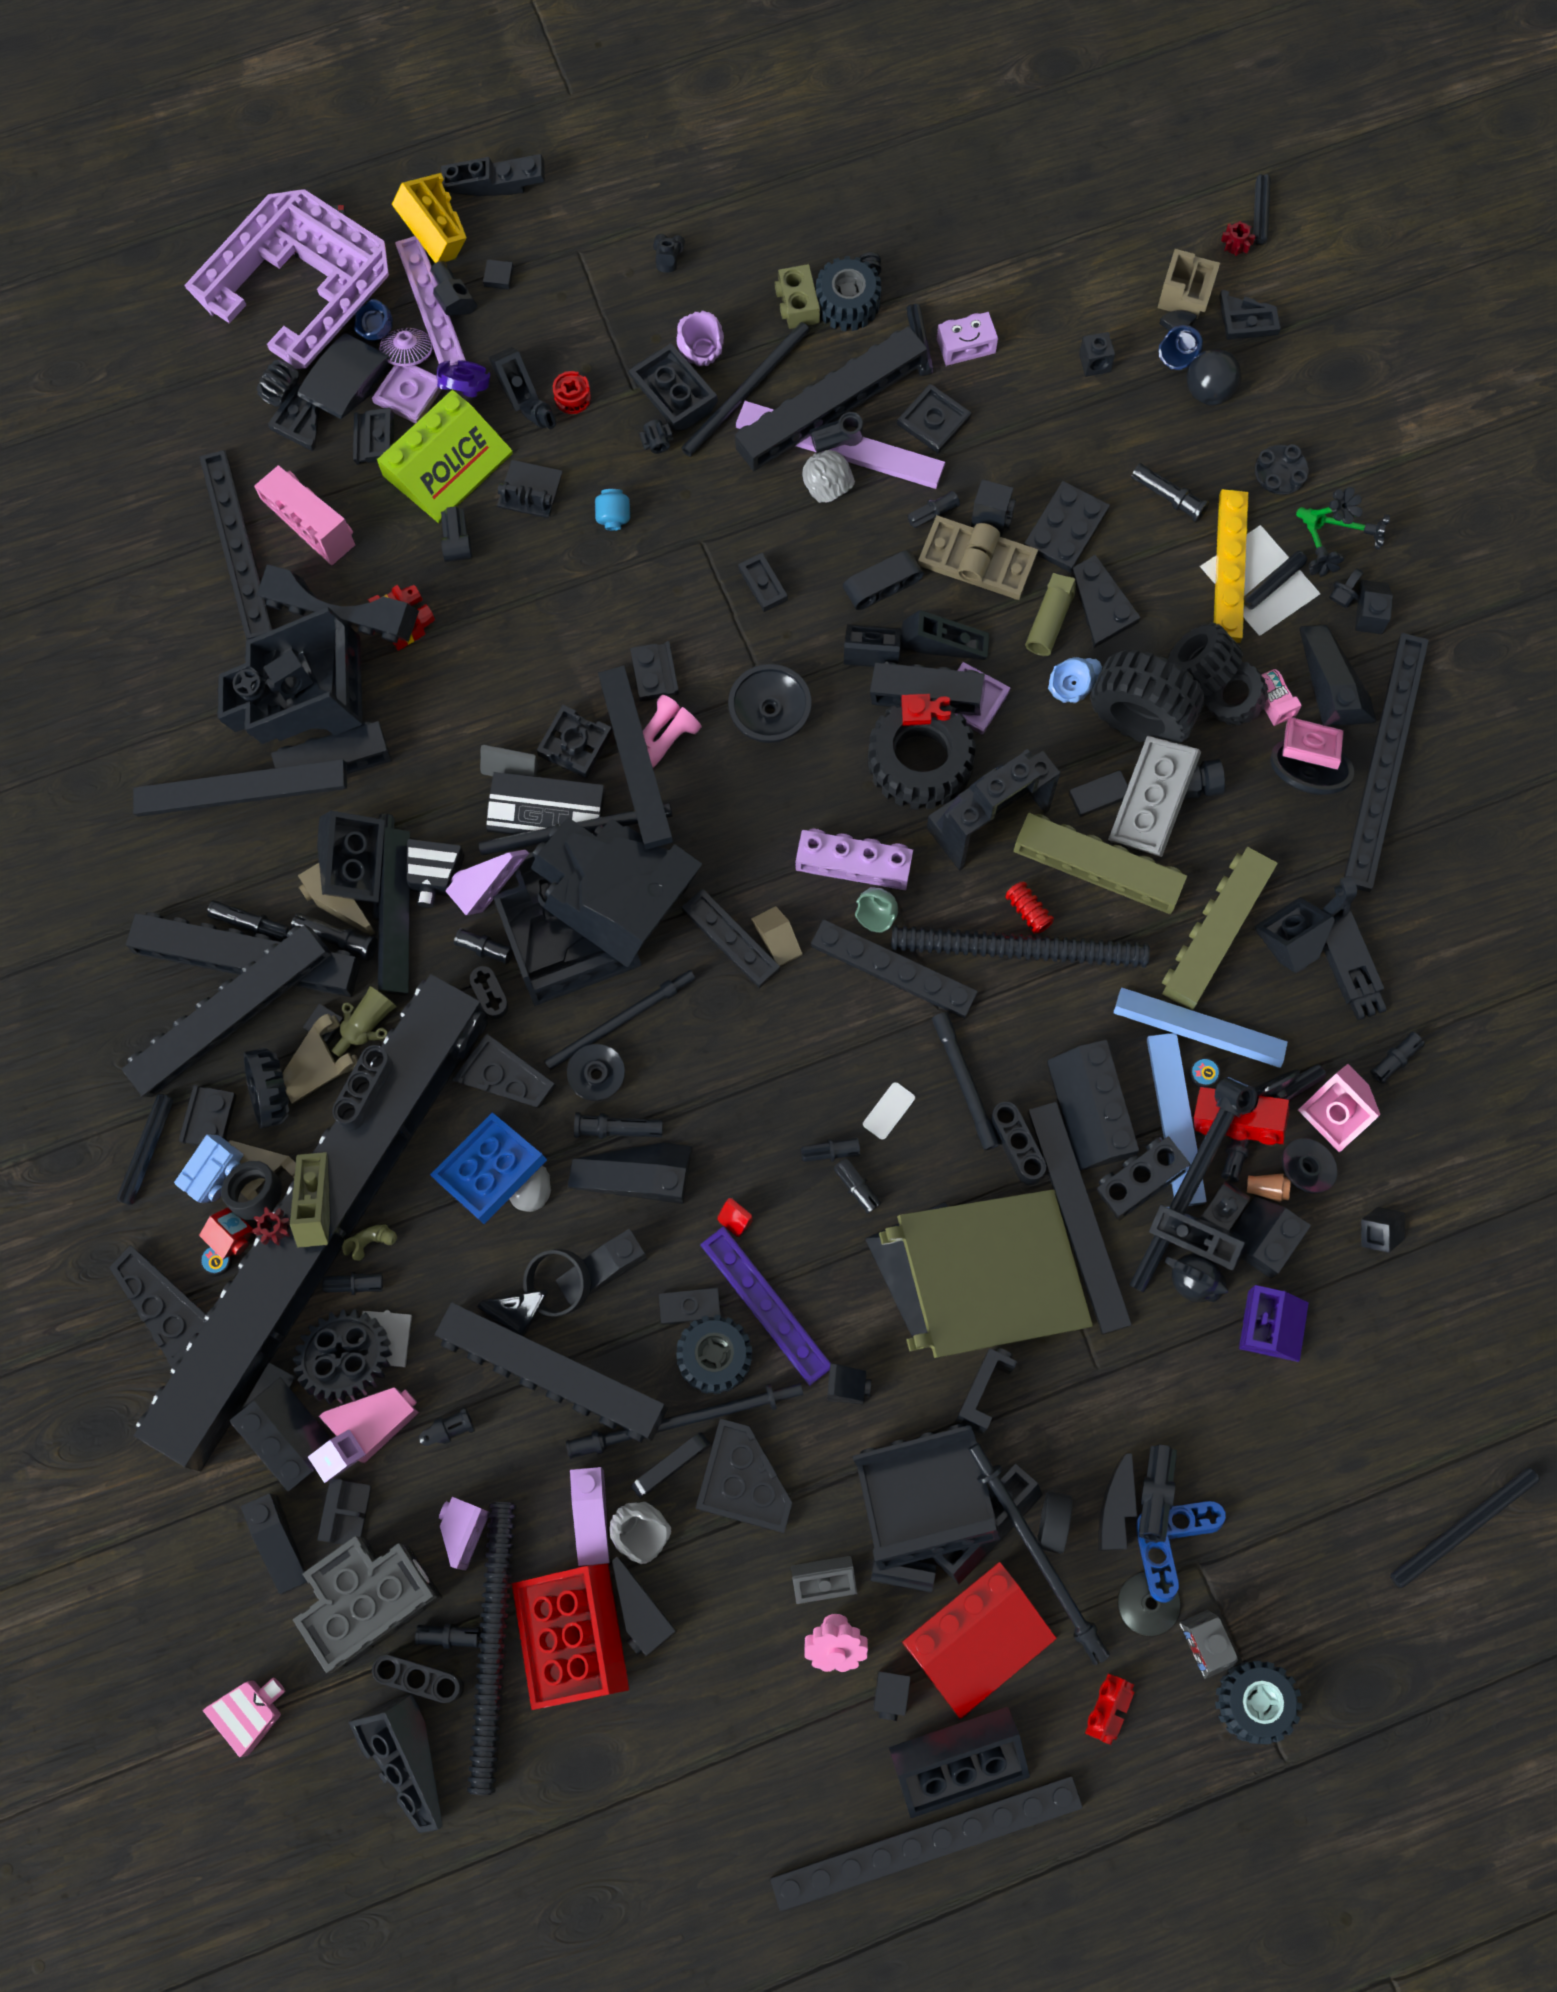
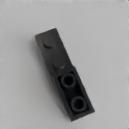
[441,154,545,196]

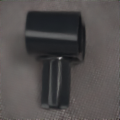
[1199,1180,1251,1230]

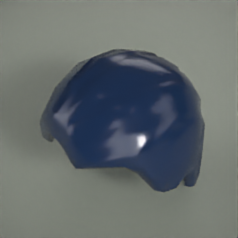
[354,299,393,341]
[1159,325,1203,370]

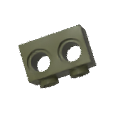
[774,264,820,329]

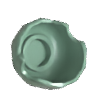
[855,887,898,933]

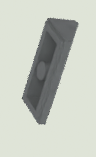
[480,745,539,777]
[791,1556,857,1604]

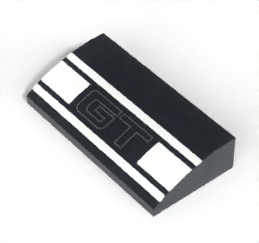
[487,772,606,835]

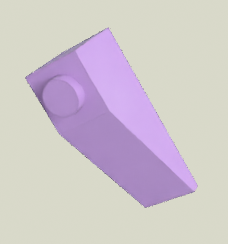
[446,850,529,915]
[570,1467,610,1566]

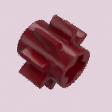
[1221,221,1255,256]
[252,1207,291,1246]

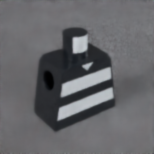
[407,839,465,908]

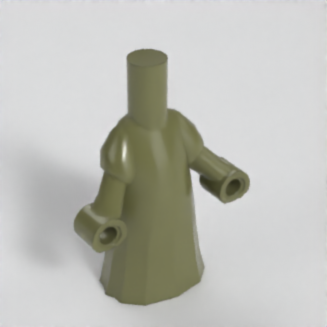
[332,986,397,1058]

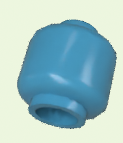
[595,489,630,531]

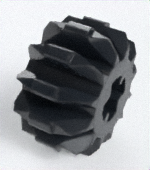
[257,360,299,407]

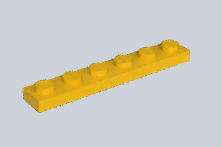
[1214,489,1248,643]

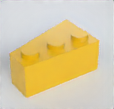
[392,173,466,263]

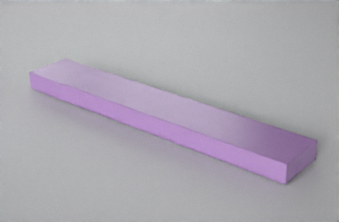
[395,236,466,365]

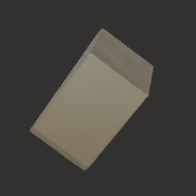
[751,906,802,966]

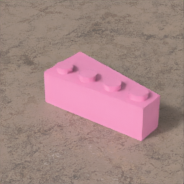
[255,465,355,566]

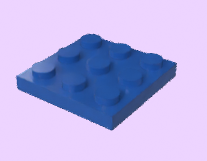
[430,1112,547,1224]

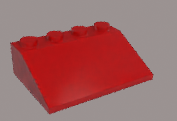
[901,1562,1056,1719]
[512,1563,629,1710]

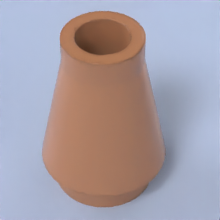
[1247,1173,1291,1203]

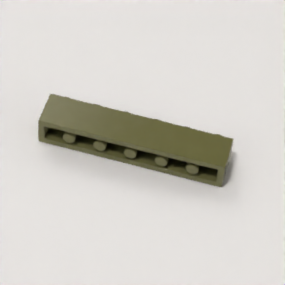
[1013,813,1187,915]
[1162,847,1278,1011]

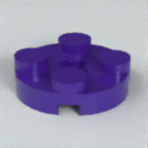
[436,360,490,397]

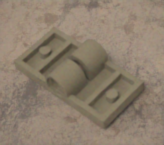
[918,515,1038,600]

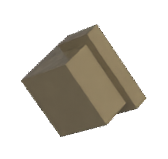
[1158,249,1220,319]

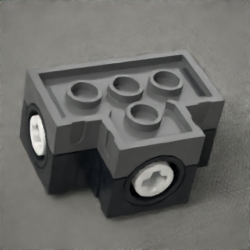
[292,1536,443,1673]

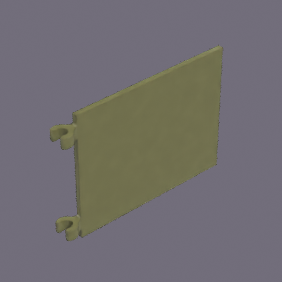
[879,1189,1093,1358]

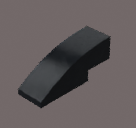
[1098,1454,1137,1551]

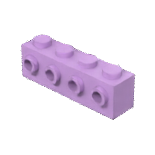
[796,829,913,890]

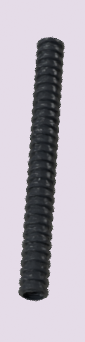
[891,925,1150,968]
[467,1502,517,1795]

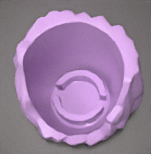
[676,311,724,366]

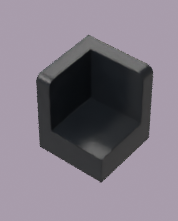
[1361,1207,1405,1253]

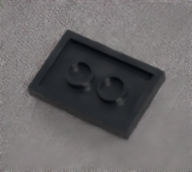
[1024,481,1110,573]

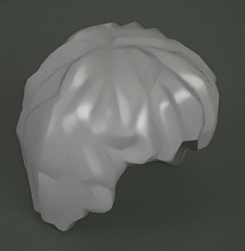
[802,450,855,503]
[610,1502,671,1564]

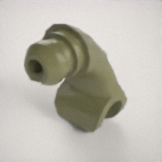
[342,1224,397,1261]

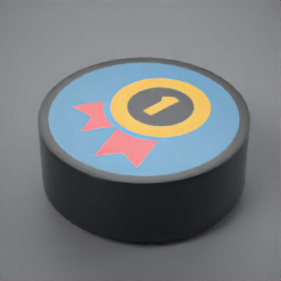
[1189,1058,1220,1088]
[200,1246,232,1276]

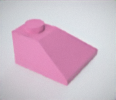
[1298,1064,1380,1152]

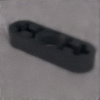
[631,1432,711,1499]

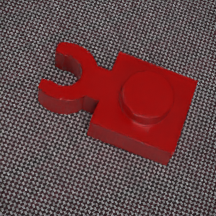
[901,694,951,725]

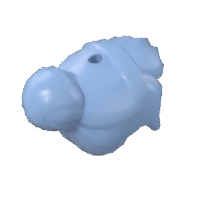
[1048,657,1102,703]

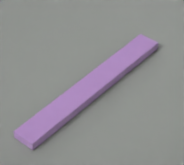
[736,401,945,489]

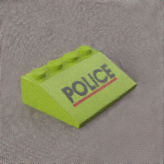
[377,390,513,523]

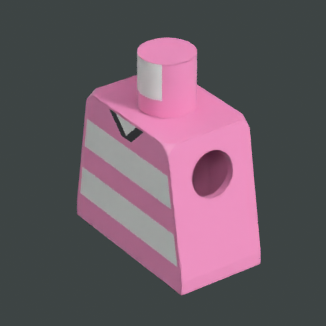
[203,1677,285,1757]

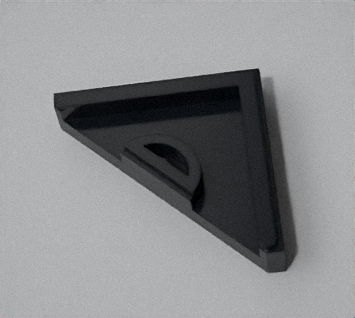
[477,1289,548,1336]

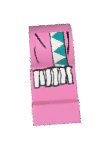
[1262,669,1302,726]

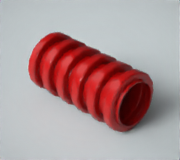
[1005,882,1054,934]

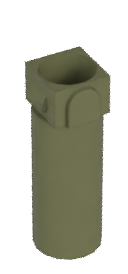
[1025,573,1076,656]

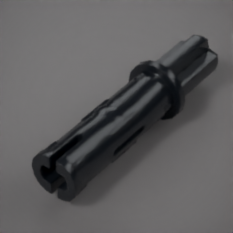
[207,900,290,941]

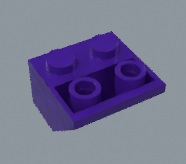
[1239,1285,1309,1362]

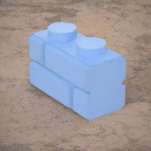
[174,1134,244,1203]

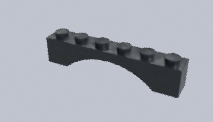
[257,564,419,643]

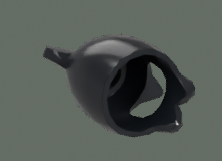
[1165,1253,1228,1303]

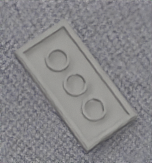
[1108,736,1201,857]

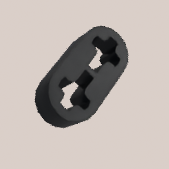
[469,966,509,1019]

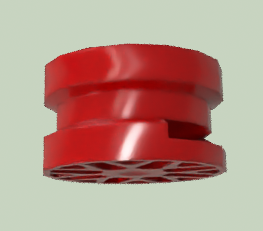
[552,371,591,414]

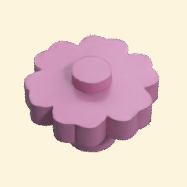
[805,1614,868,1672]

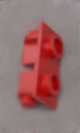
[1085,1674,1135,1745]

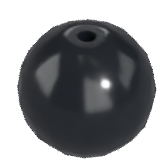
[1186,349,1242,405]

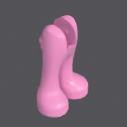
[643,695,702,768]

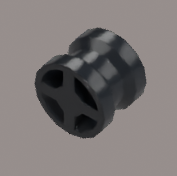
[233,669,266,702]

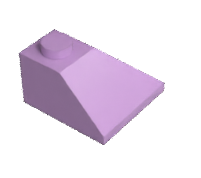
[439,1497,490,1571]

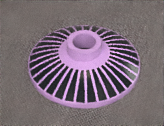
[380,328,432,367]

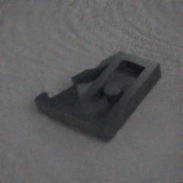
[1219,290,1280,340]

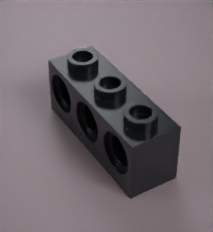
[1097,1136,1191,1221]

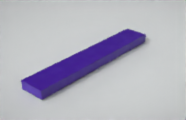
[700,1226,831,1386]

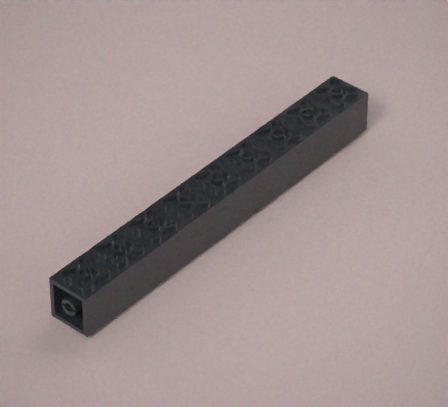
[134,974,488,1472]

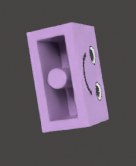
[937,312,998,366]

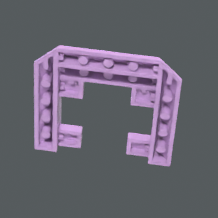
[185,189,389,369]

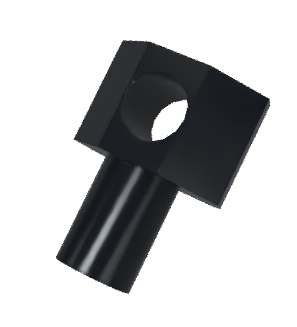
[430,261,478,315]

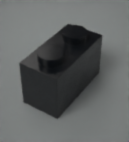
[971,479,1016,537]

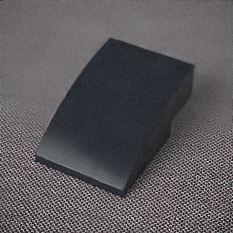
[298,333,389,419]

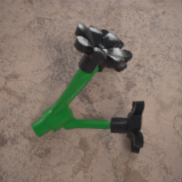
[1296,487,1391,577]

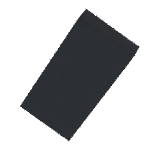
[1068,770,1128,817]

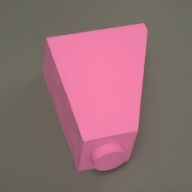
[319,1388,419,1463]

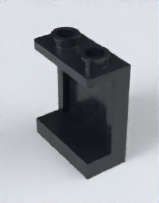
[955,1347,1017,1435]

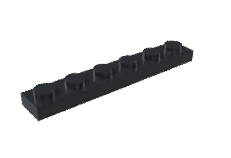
[811,919,978,1019]

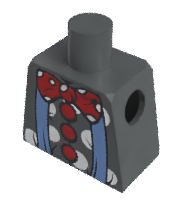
[1179,1610,1238,1679]

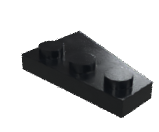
[1072,555,1141,648]
[453,1034,556,1108]

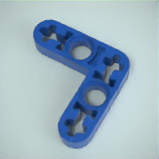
[1136,1501,1226,1603]

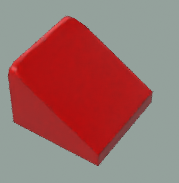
[718,1198,752,1237]

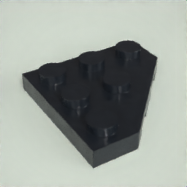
[695,1419,792,1533]

